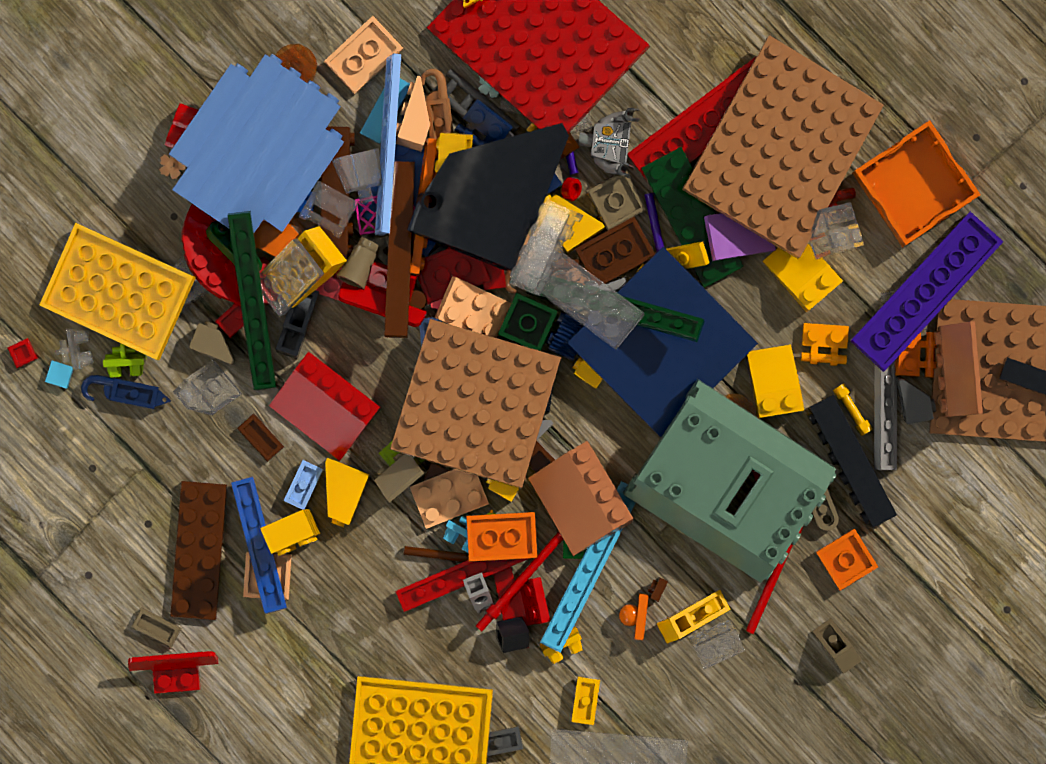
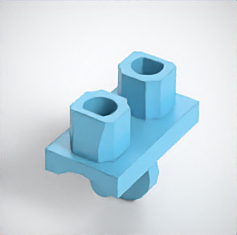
[443,514,474,553]

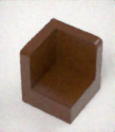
[529,441,555,472]

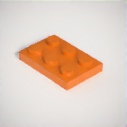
[466,512,537,562]

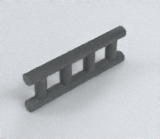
[431,69,520,133]

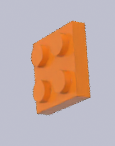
[816,528,878,591]

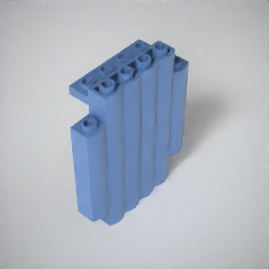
[169,54,344,233]

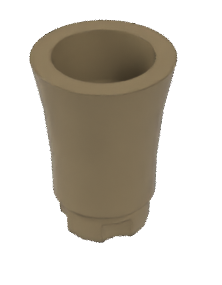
[336,237,380,290]

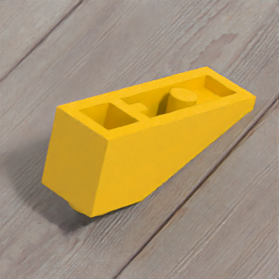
[656,590,731,643]

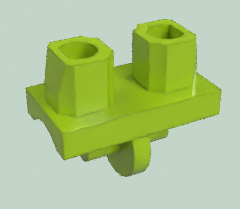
[103,343,147,378]

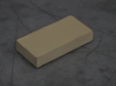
[131,607,182,648]

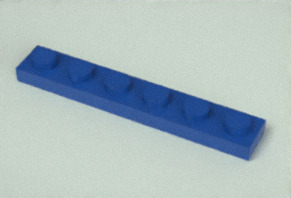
[231,477,287,614]

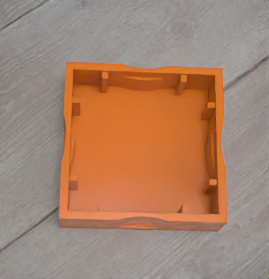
[852,120,981,248]

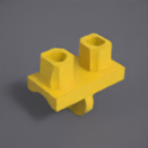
[539,626,582,664]

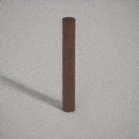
[404,546,469,562]

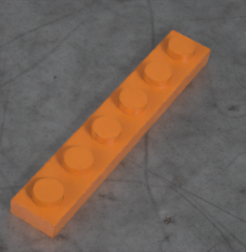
[411,138,439,275]

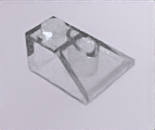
[173,360,242,416]

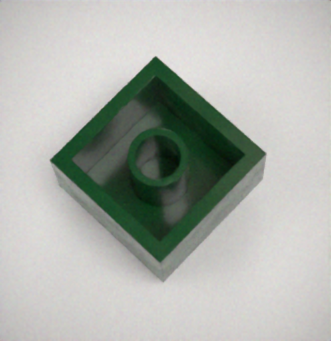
[498,293,558,351]

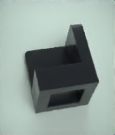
[496,617,529,653]

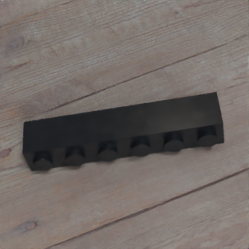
[807,395,897,528]

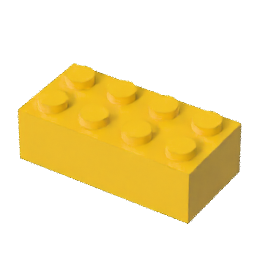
[260,509,320,556]

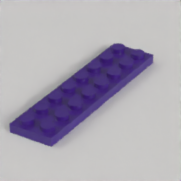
[850,211,1003,372]

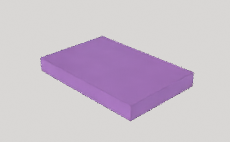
[704,213,776,261]

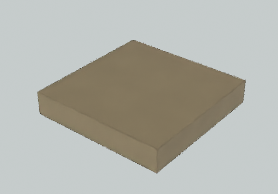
[586,170,647,231]

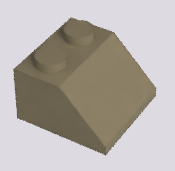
[374,453,427,503]

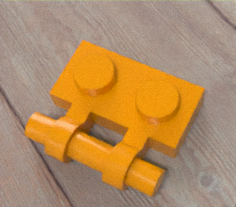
[801,323,849,366]

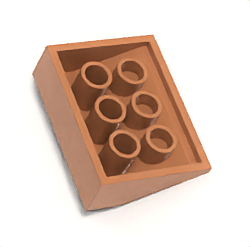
[934,321,983,417]
[528,441,633,556]

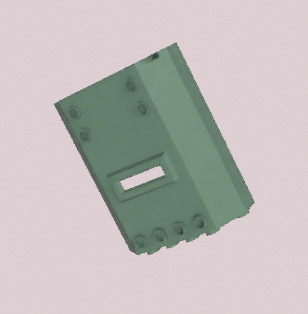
[623,378,836,583]

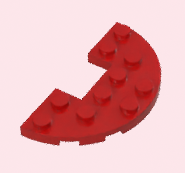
[181,204,284,306]

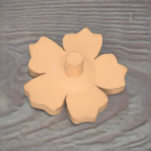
[159,154,186,179]

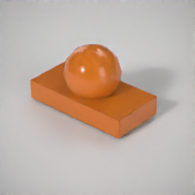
[619,593,648,640]

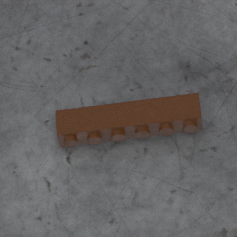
[321,126,355,260]

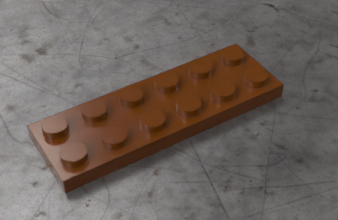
[170,481,227,620]

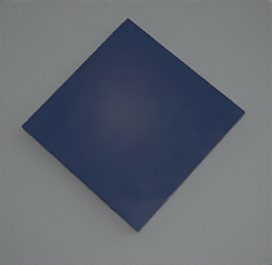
[567,247,758,438]

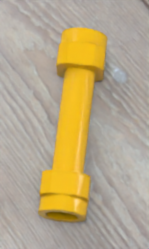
[833,383,873,436]

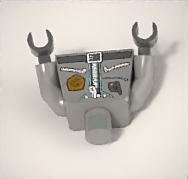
[578,108,640,178]

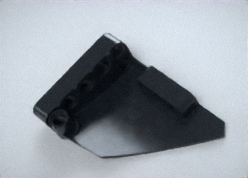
[407,123,569,271]

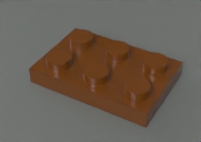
[575,217,655,288]

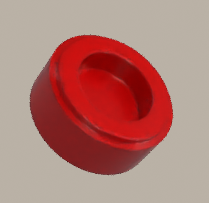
[561,177,582,201]

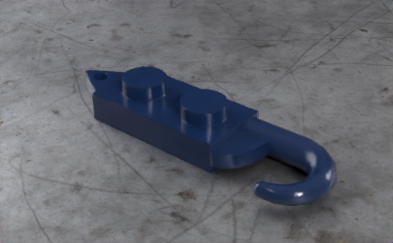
[81,375,171,409]

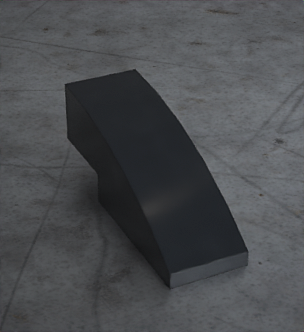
[276,290,319,359]

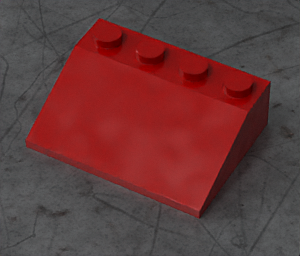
[269,352,381,461]

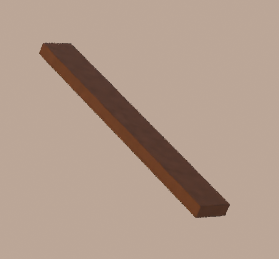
[384,161,415,338]

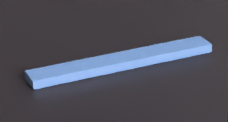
[375,53,401,236]

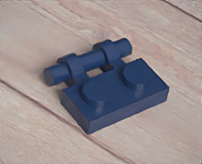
[455,99,513,146]

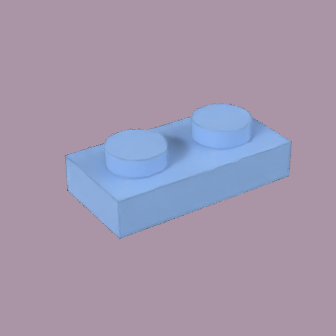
[283,460,324,510]

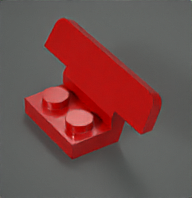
[338,262,427,327]
[493,567,550,648]
[128,651,219,693]

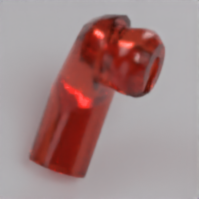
[827,187,856,212]

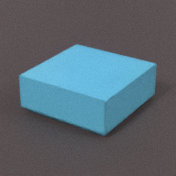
[45,361,74,389]

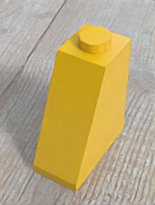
[540,194,605,254]
[325,458,370,527]

